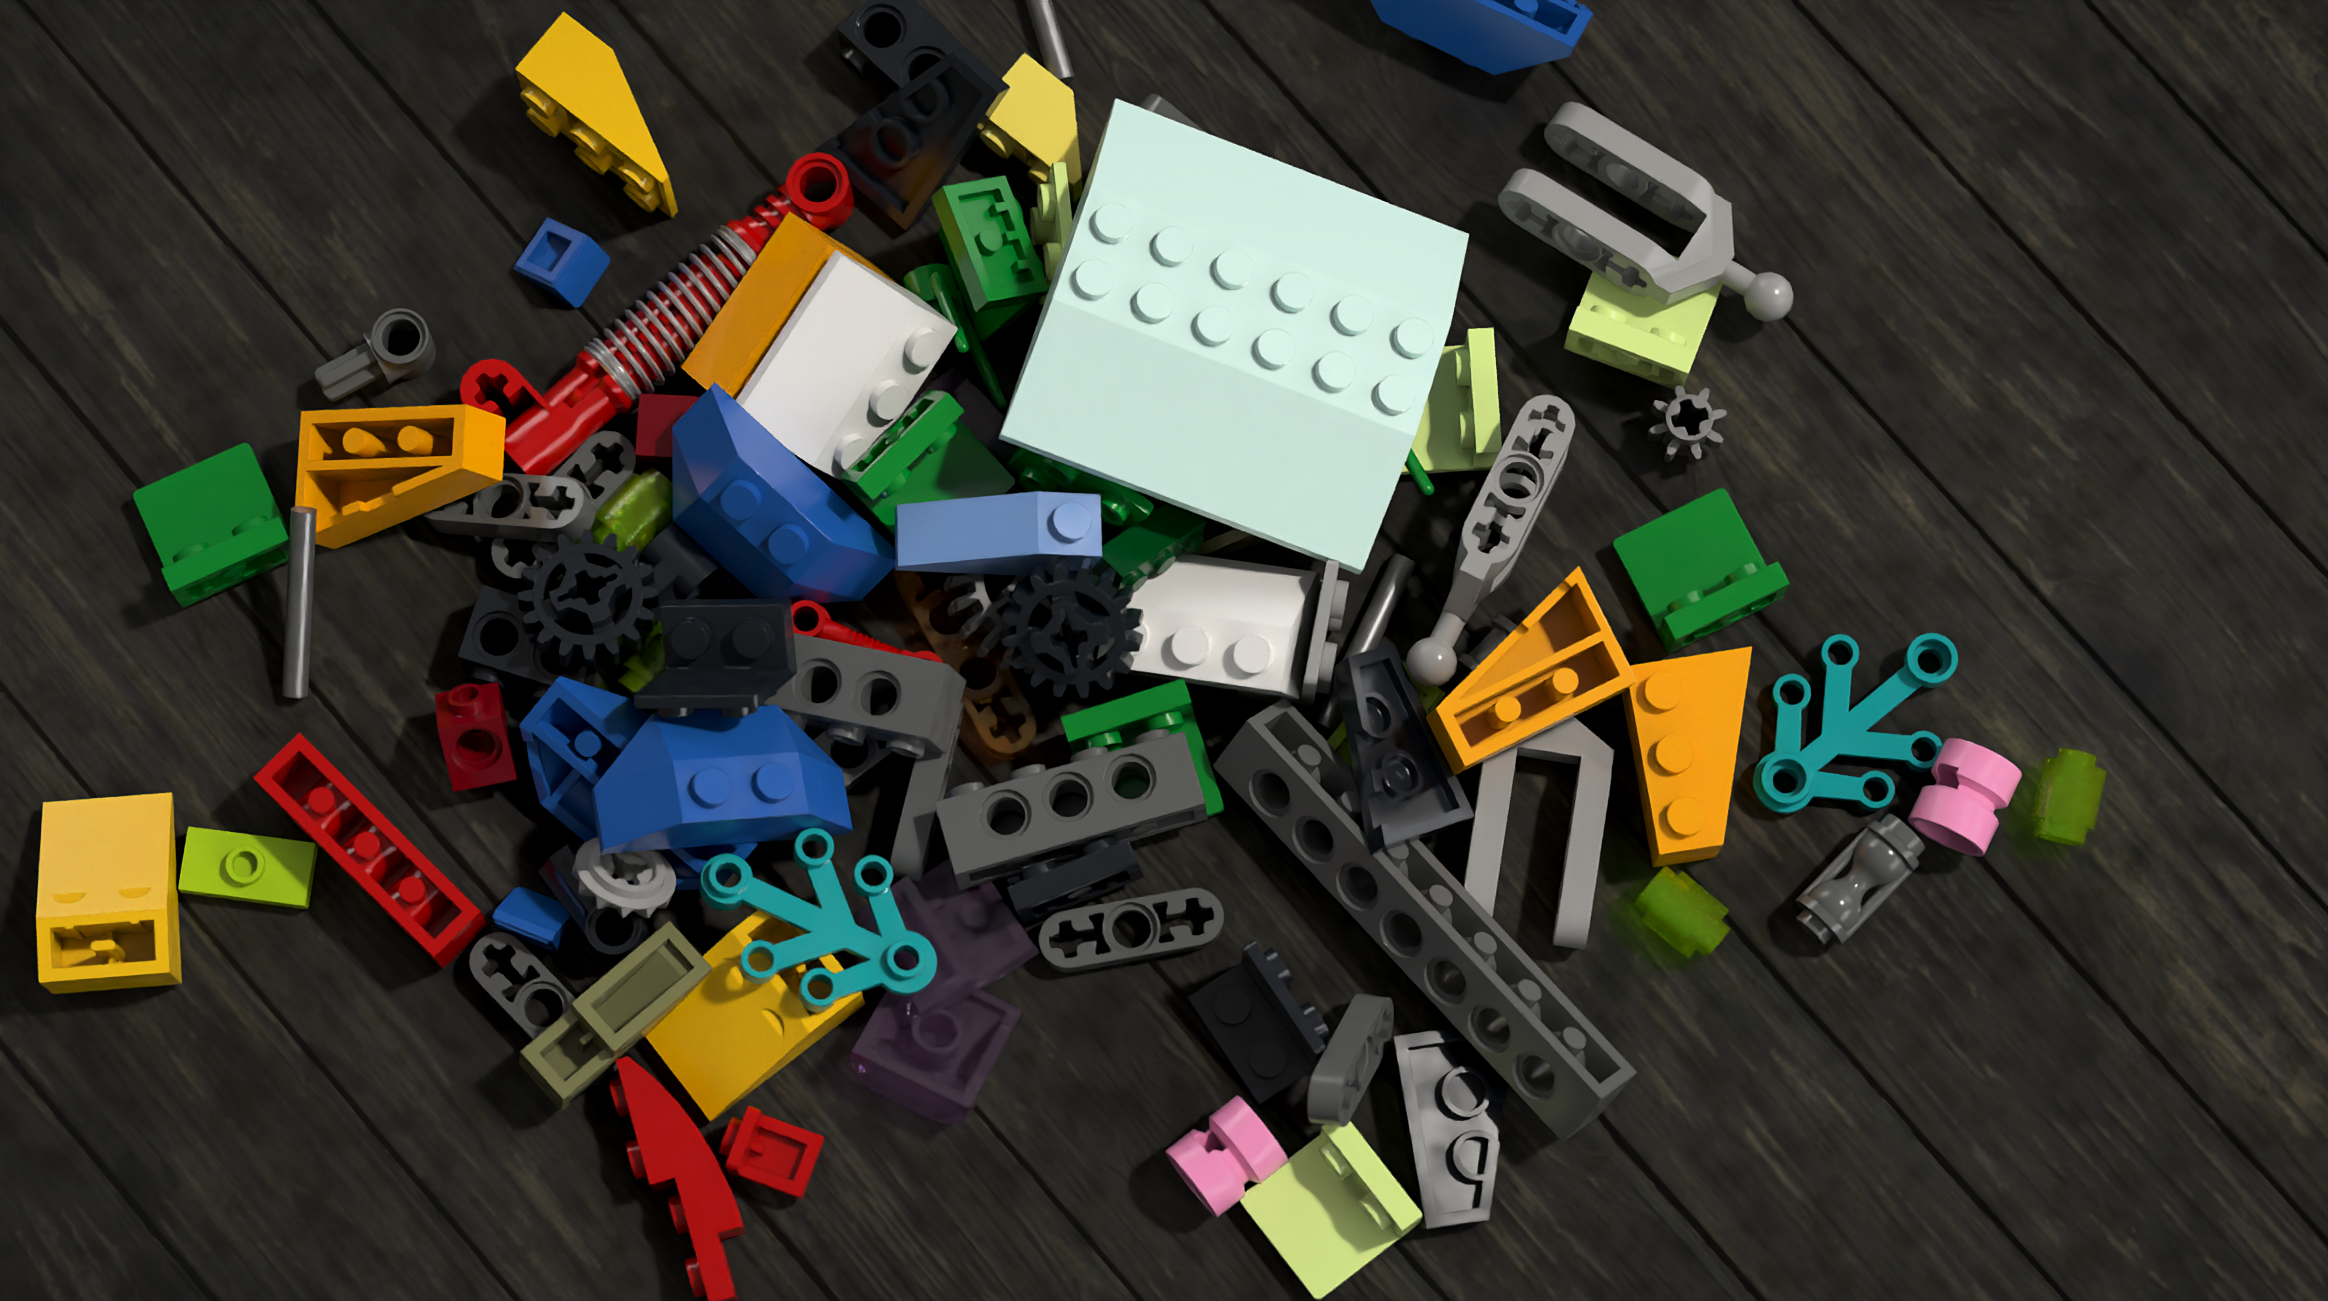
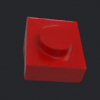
[720,1106,825,1200]

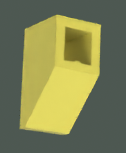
[979,53,1082,203]

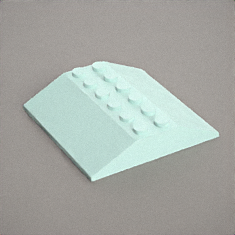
[998,98,1469,575]

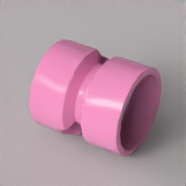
[1908,738,2022,857]
[1165,1095,1289,1218]

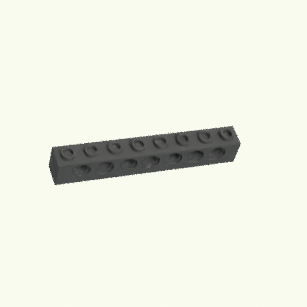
[1213,697,1637,1142]

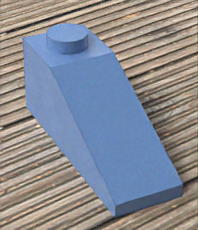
[895,491,1102,576]

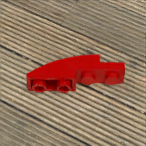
[609,1056,747,1301]

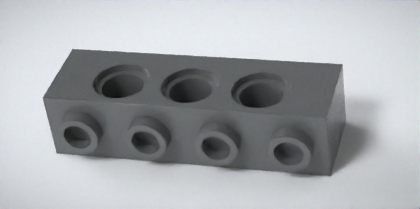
[708,633,966,759]
[935,729,1207,890]

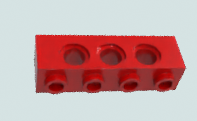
[253,732,489,969]

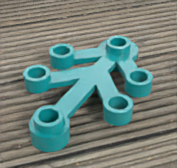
[1752,633,1958,814]
[699,828,937,1012]

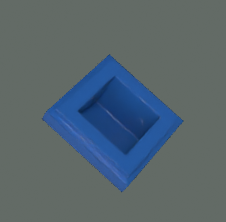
[513,217,610,308]
[492,887,572,953]

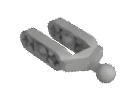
[1498,102,1793,322]
[1406,395,1575,687]
[1463,717,1614,950]

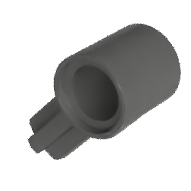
[315,308,436,402]

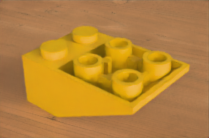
[515,12,678,218]
[36,793,182,994]
[645,910,865,1122]

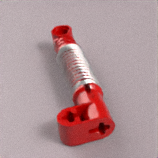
[460,152,854,476]

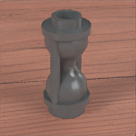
[1795,813,1926,946]

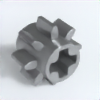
[1647,384,1727,466]

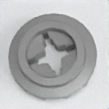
[572,837,676,918]

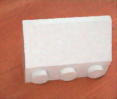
[736,250,959,480]
[1097,553,1320,700]

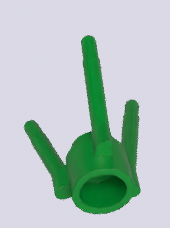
[903,264,1007,410]

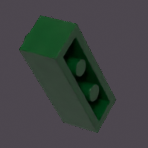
[1092,502,1207,593]

